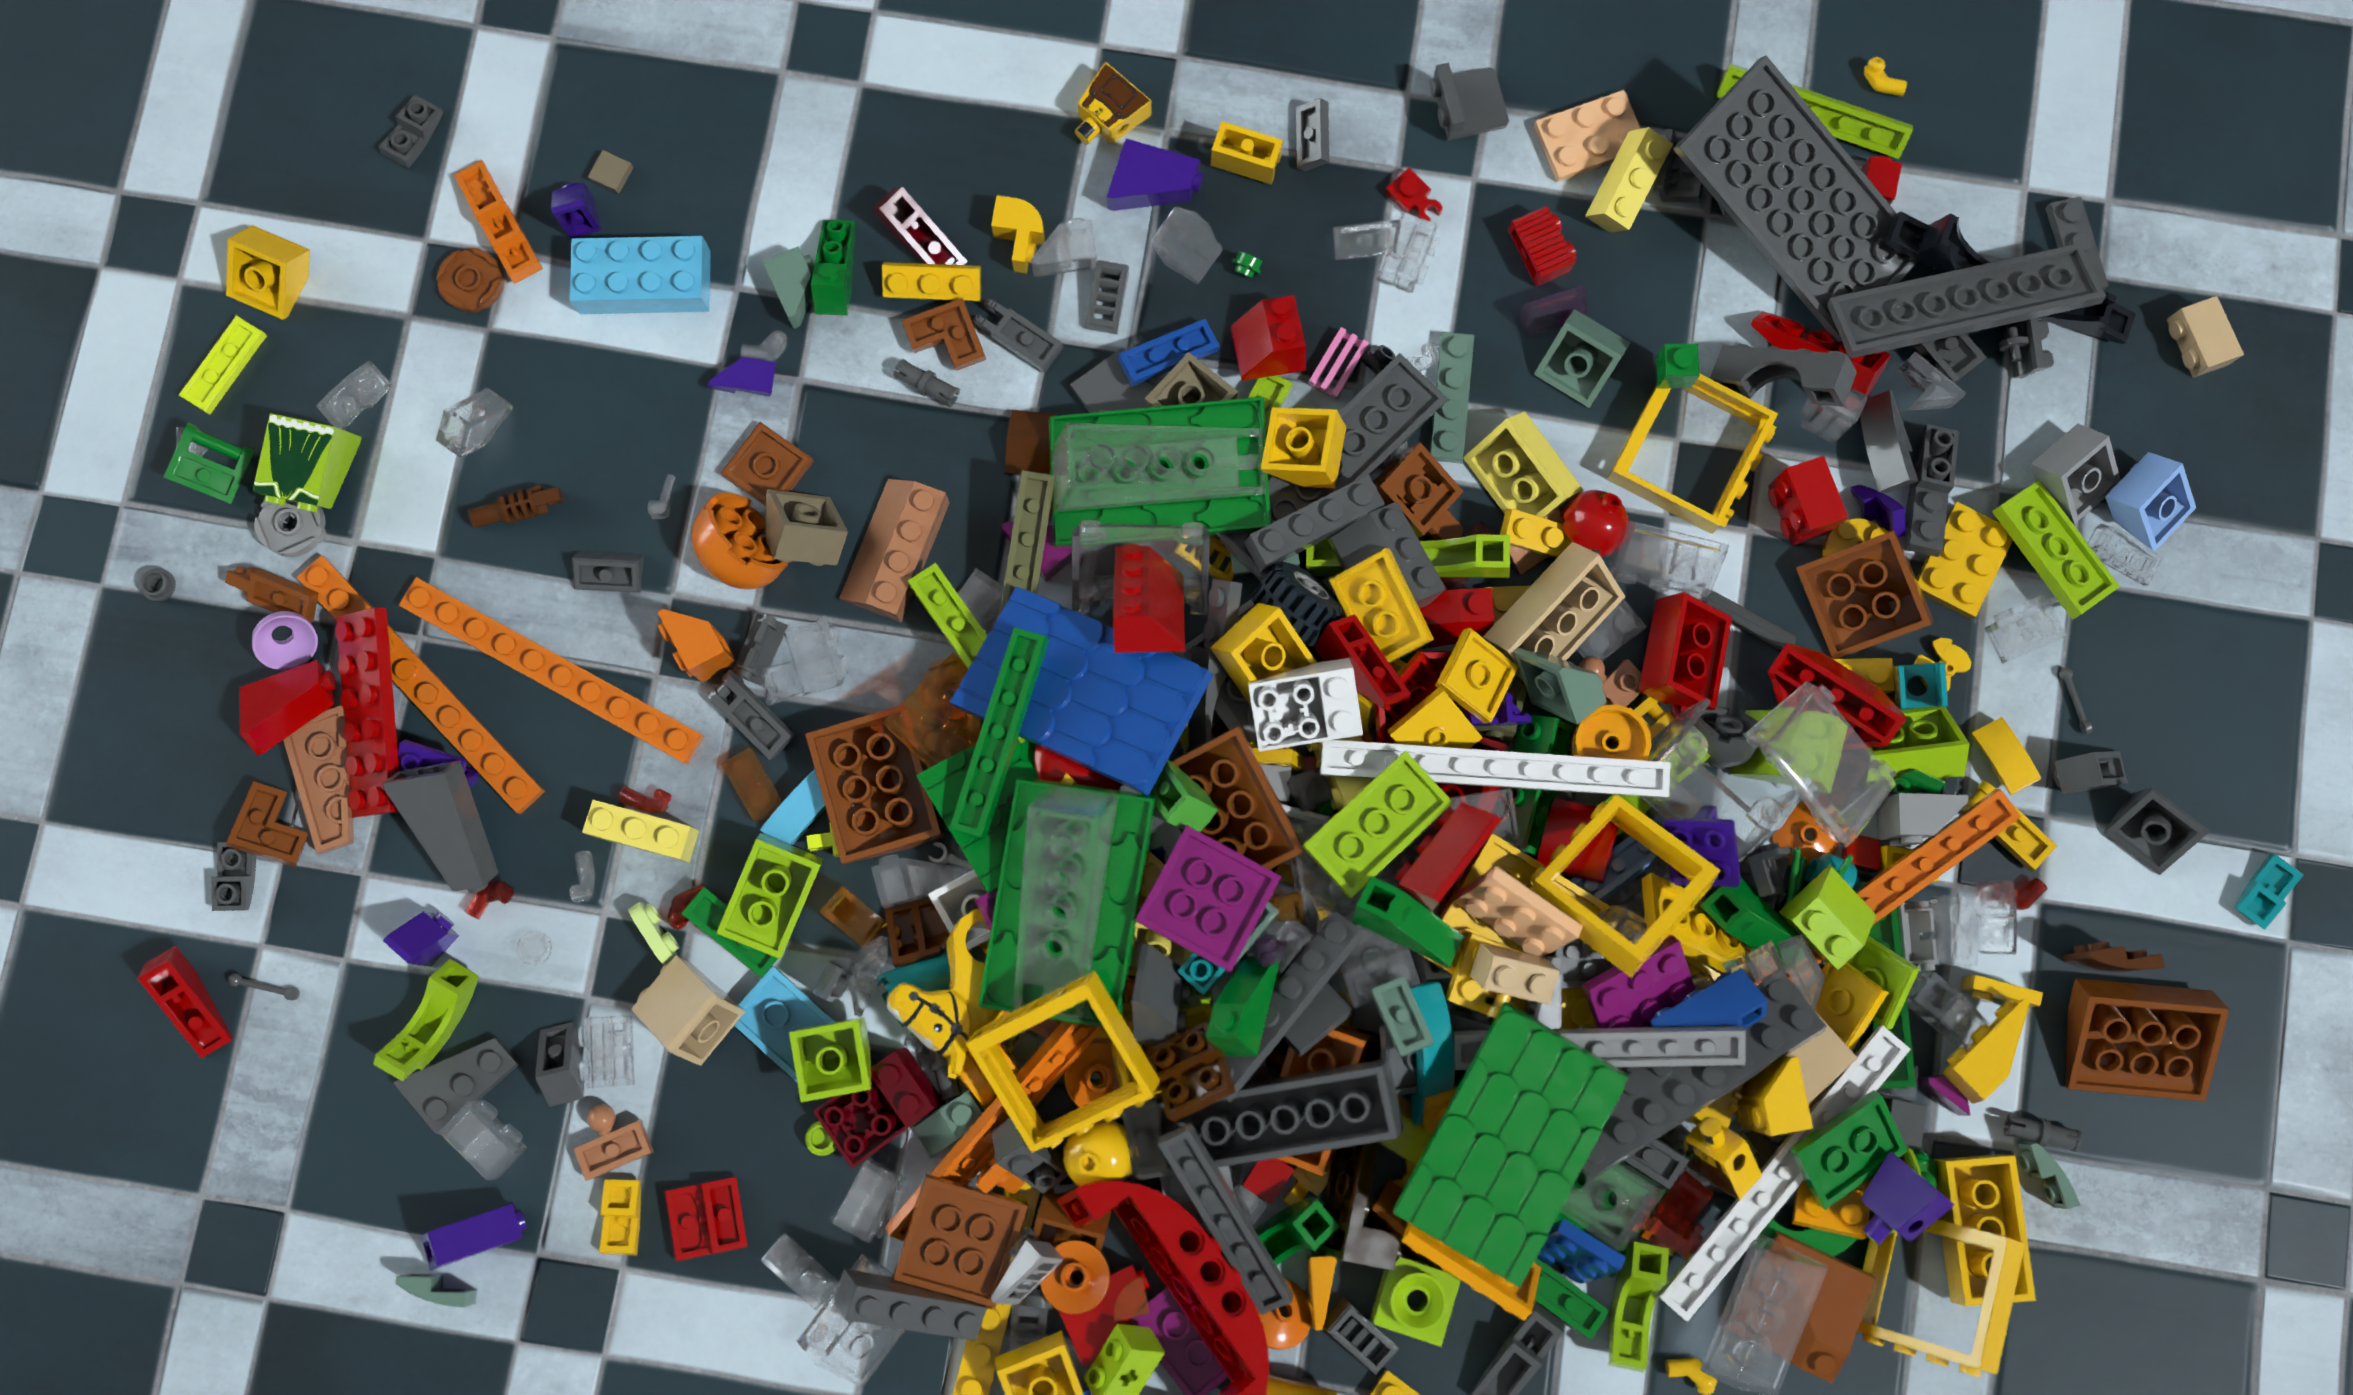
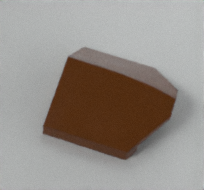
[1005,410,1057,476]
[884,898,950,967]

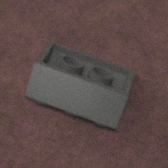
[1328,502,1446,609]

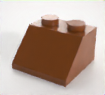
[1031,1187,1112,1277]

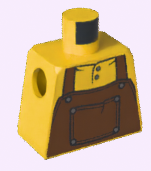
[1075,63,1152,145]
[1684,1117,1762,1201]

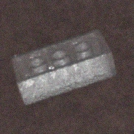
[1700,1234,1829,1395]

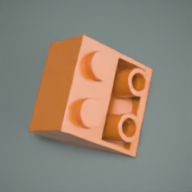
[657,609,736,683]

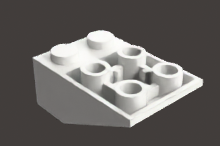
[1248,658,1363,752]

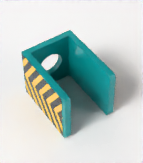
[1893,662,1948,710]

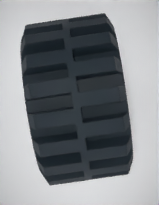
[1251,561,1344,647]

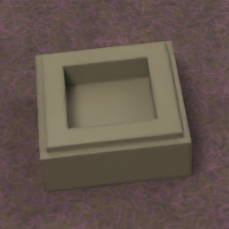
[588,150,634,195]

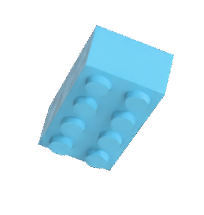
[570,236,711,314]

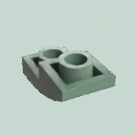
[2017,1142,2080,1209]

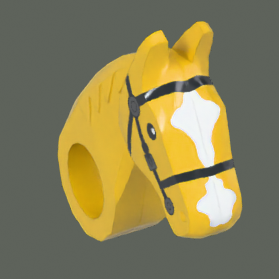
[887,909,1004,1079]

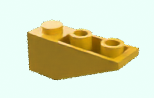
[1942,998,2030,1104]

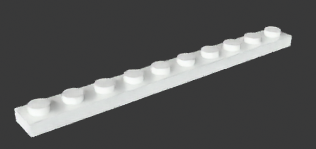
[1320,740,1670,798]
[1657,1026,1910,1322]

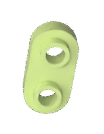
[628,901,679,965]

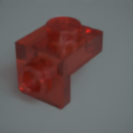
[1653,1171,1714,1236]
[1643,1218,1704,1257]

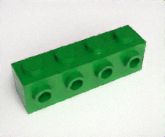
[1492,715,1574,857]

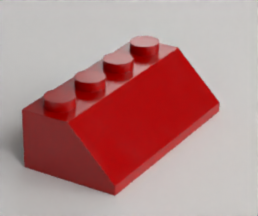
[1113,544,1185,653]

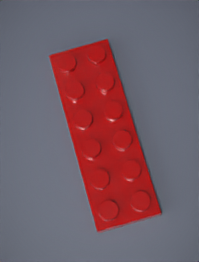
[335,608,399,818]

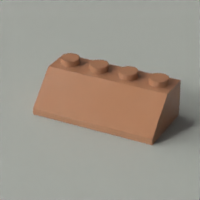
[839,479,950,623]

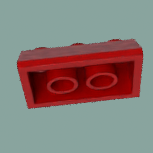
[1638,592,1732,710]
[1395,802,1502,912]

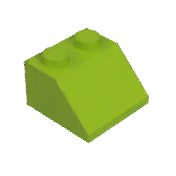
[1778,865,1877,970]
[789,1016,871,1102]

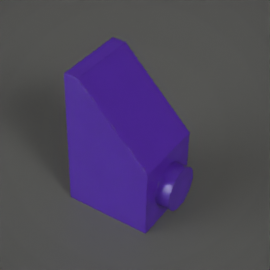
[551,183,602,239]
[382,911,459,967]

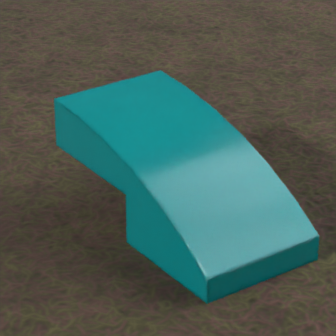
[2234,853,2304,930]

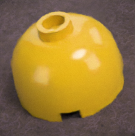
[1063,1119,1136,1187]

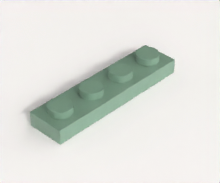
[1430,332,1474,464]

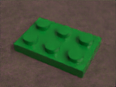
[1790,1090,1908,1210]

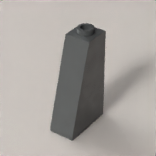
[382,761,499,893]

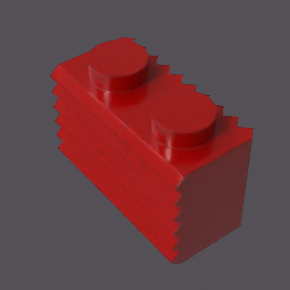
[1508,206,1576,286]

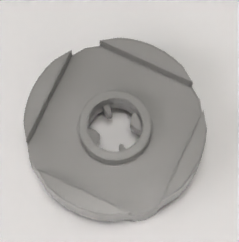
[254,500,326,557]

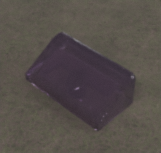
[1519,285,1588,337]

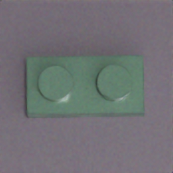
[1370,976,1434,1058]

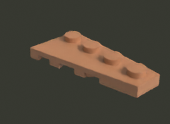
[283,705,354,855]

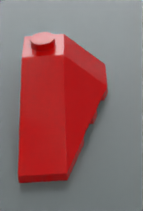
[1751,311,1892,407]
[1420,588,1494,647]

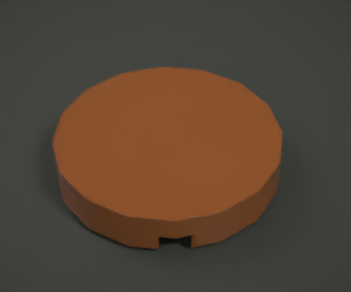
[437,248,504,312]

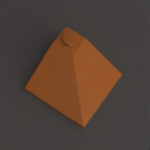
[1796,530,1934,659]
[1729,1231,1876,1384]

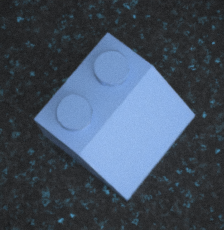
[2105,452,2196,553]

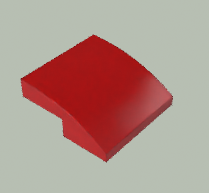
[1537,798,1619,884]
[664,1177,748,1261]

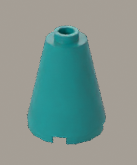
[875,950,951,1036]

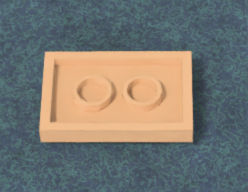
[1533,90,1641,182]
[1454,867,1583,957]

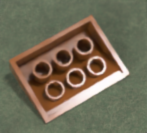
[805,704,945,865]
[1172,726,1305,870]
[2065,978,2230,1102]

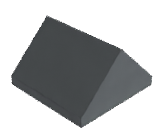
[2104,787,2209,875]

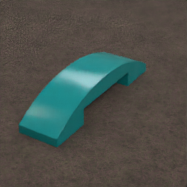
[1409,981,1455,1125]

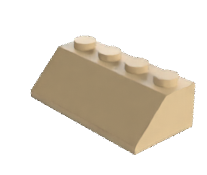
[1483,542,1625,682]

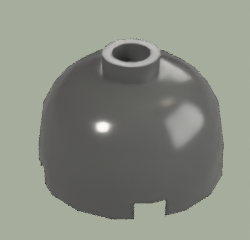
[1692,707,1763,769]

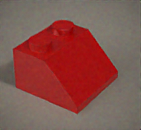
[1231,295,1306,381]

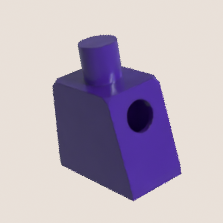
[1861,1152,1955,1245]

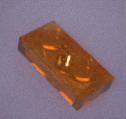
[721,747,783,823]

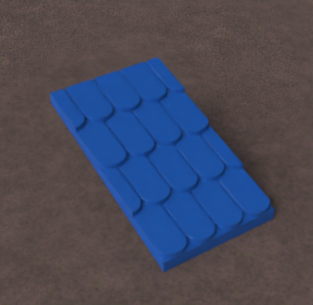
[950,586,1214,796]

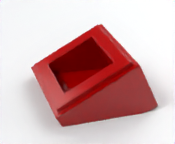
[1841,832,1881,873]

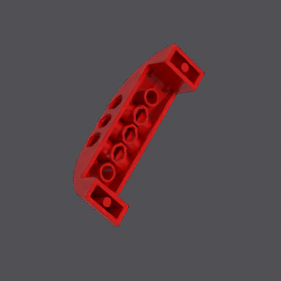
[1057,1181,1269,1395]

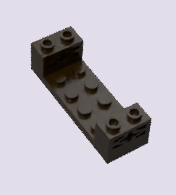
[1316,1044,1401,1270]

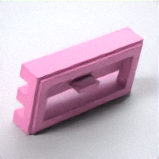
[1308,327,1369,400]

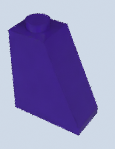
[1106,138,1204,211]
[421,1204,526,1271]

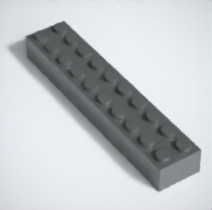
[1043,1058,1404,1194]

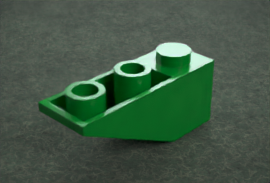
[811,220,855,316]
[1352,876,1464,968]
[1700,877,1811,969]

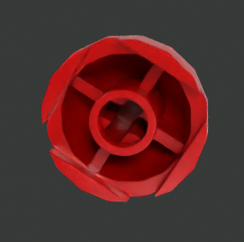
[1560,489,1629,557]

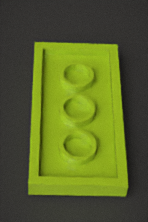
[1992,479,2120,620]
[1302,751,1454,899]

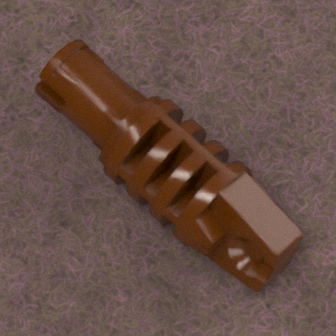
[468,485,564,528]

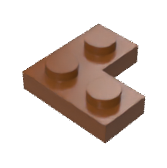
[901,298,986,371]
[226,781,309,868]

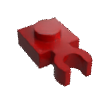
[1385,168,1443,227]

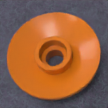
[1771,803,1840,870]
[1064,1042,1119,1108]
[1040,1241,1110,1314]
[1251,1278,1312,1350]

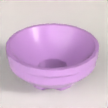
[252,611,318,670]

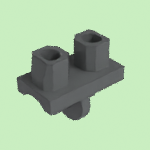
[1998,318,2054,378]

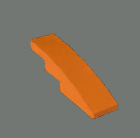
[454,160,543,284]

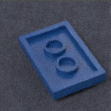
[1537,1219,1626,1284]

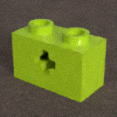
[1084,1324,1165,1395]

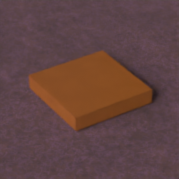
[721,422,814,507]

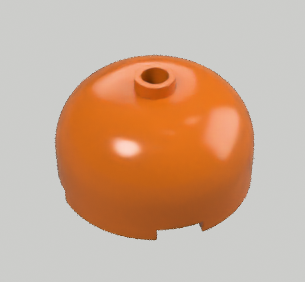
[691,493,788,590]

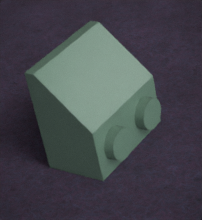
[1534,309,1630,408]
[1513,648,1606,724]

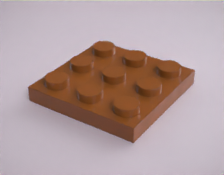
[893,1174,1028,1308]

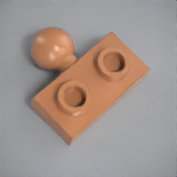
[1578,656,1642,707]
[574,1104,654,1181]

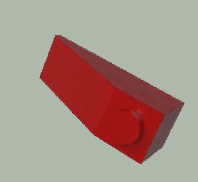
[1314,614,1411,708]
[137,945,233,1058]

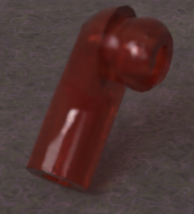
[618,787,672,812]
[1995,878,2048,910]
[464,880,514,920]
[667,883,705,930]

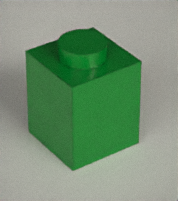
[1656,344,1700,389]

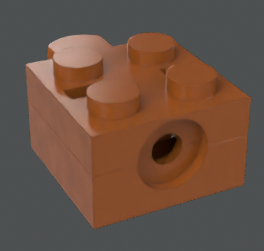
[1373,442,1464,541]

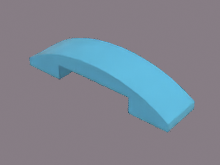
[760,769,826,846]

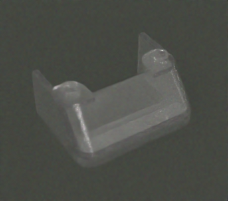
[1640,698,1807,864]

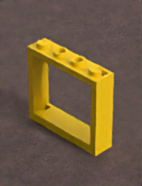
[1607,374,1778,534]
[1529,794,1720,978]
[966,970,1160,1153]
[1858,1220,2025,1377]

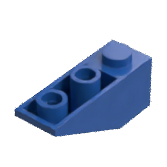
[1651,968,1767,1029]

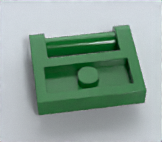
[164,423,254,504]

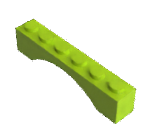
[1306,534,1510,578]

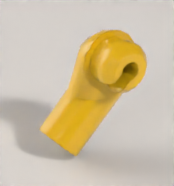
[1665,1357,1717,1395]

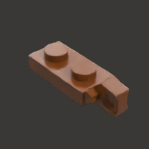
[225,565,318,623]

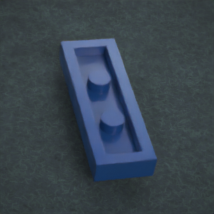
[1117,319,1220,387]

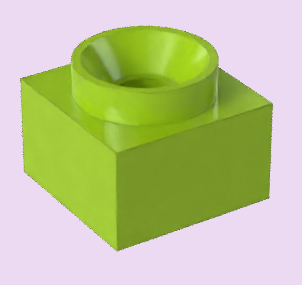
[1369,1255,1461,1347]

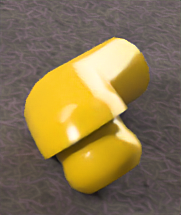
[1864,57,1907,97]

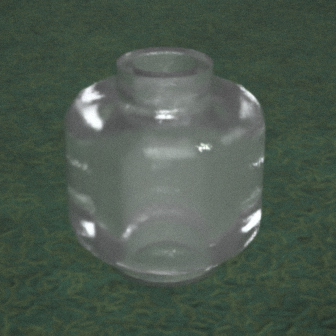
[1597,905,1647,945]

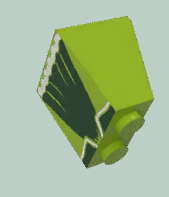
[252,413,362,513]

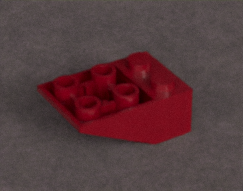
[813,1046,945,1169]

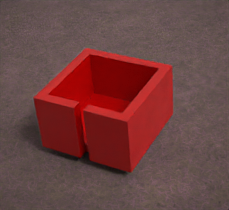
[1768,456,1849,546]

